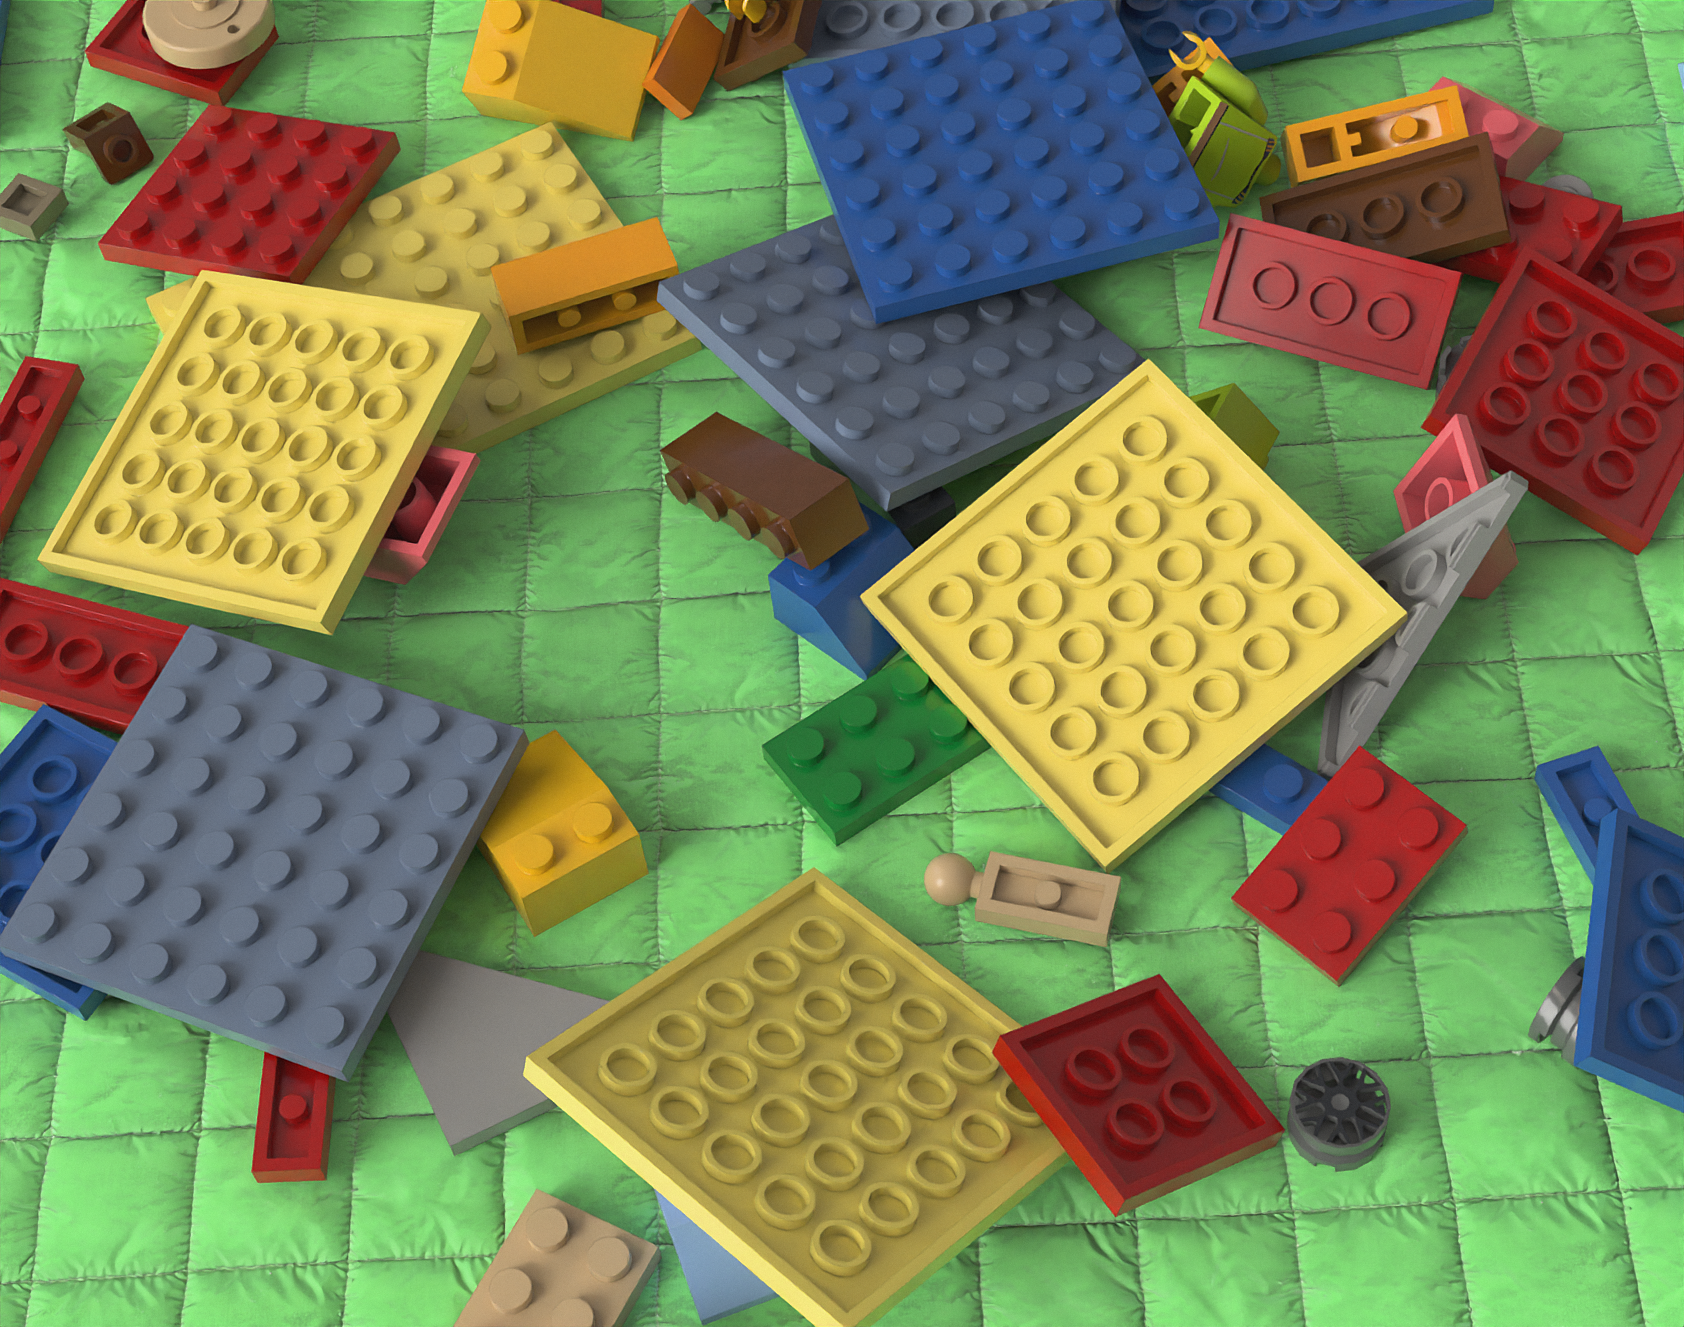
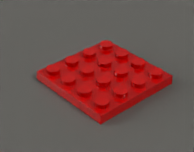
[98,104,401,285]
[1420,245,1684,556]

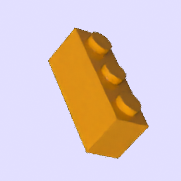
[490,217,679,355]

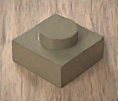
[0,173,69,241]

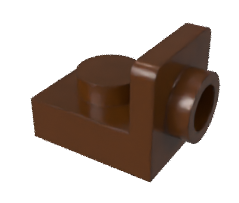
[62,102,154,185]

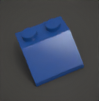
[768,501,915,681]

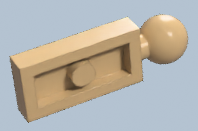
[924,851,1121,947]

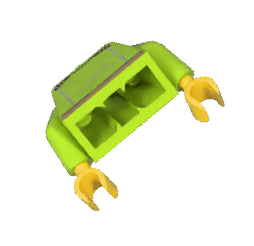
[1168,31,1281,209]

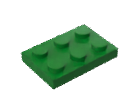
[762,654,992,846]

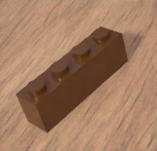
[660,412,869,571]

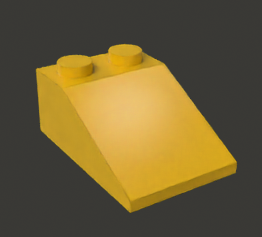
[462,0,660,142]
[476,729,649,937]

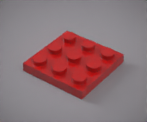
[992,974,1285,1217]

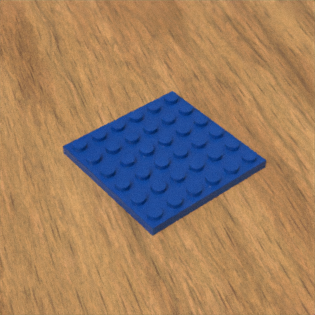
[783,0,1220,324]

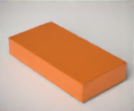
[642,3,725,120]

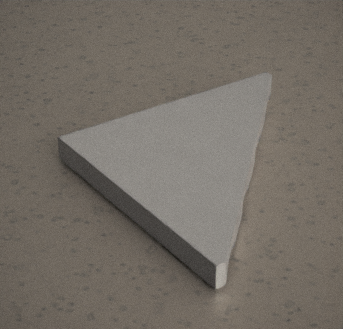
[1317,471,1528,781]
[387,950,610,1156]

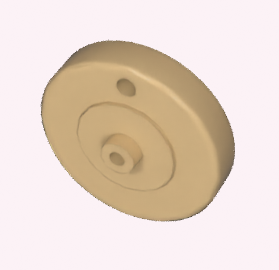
[143,0,275,69]

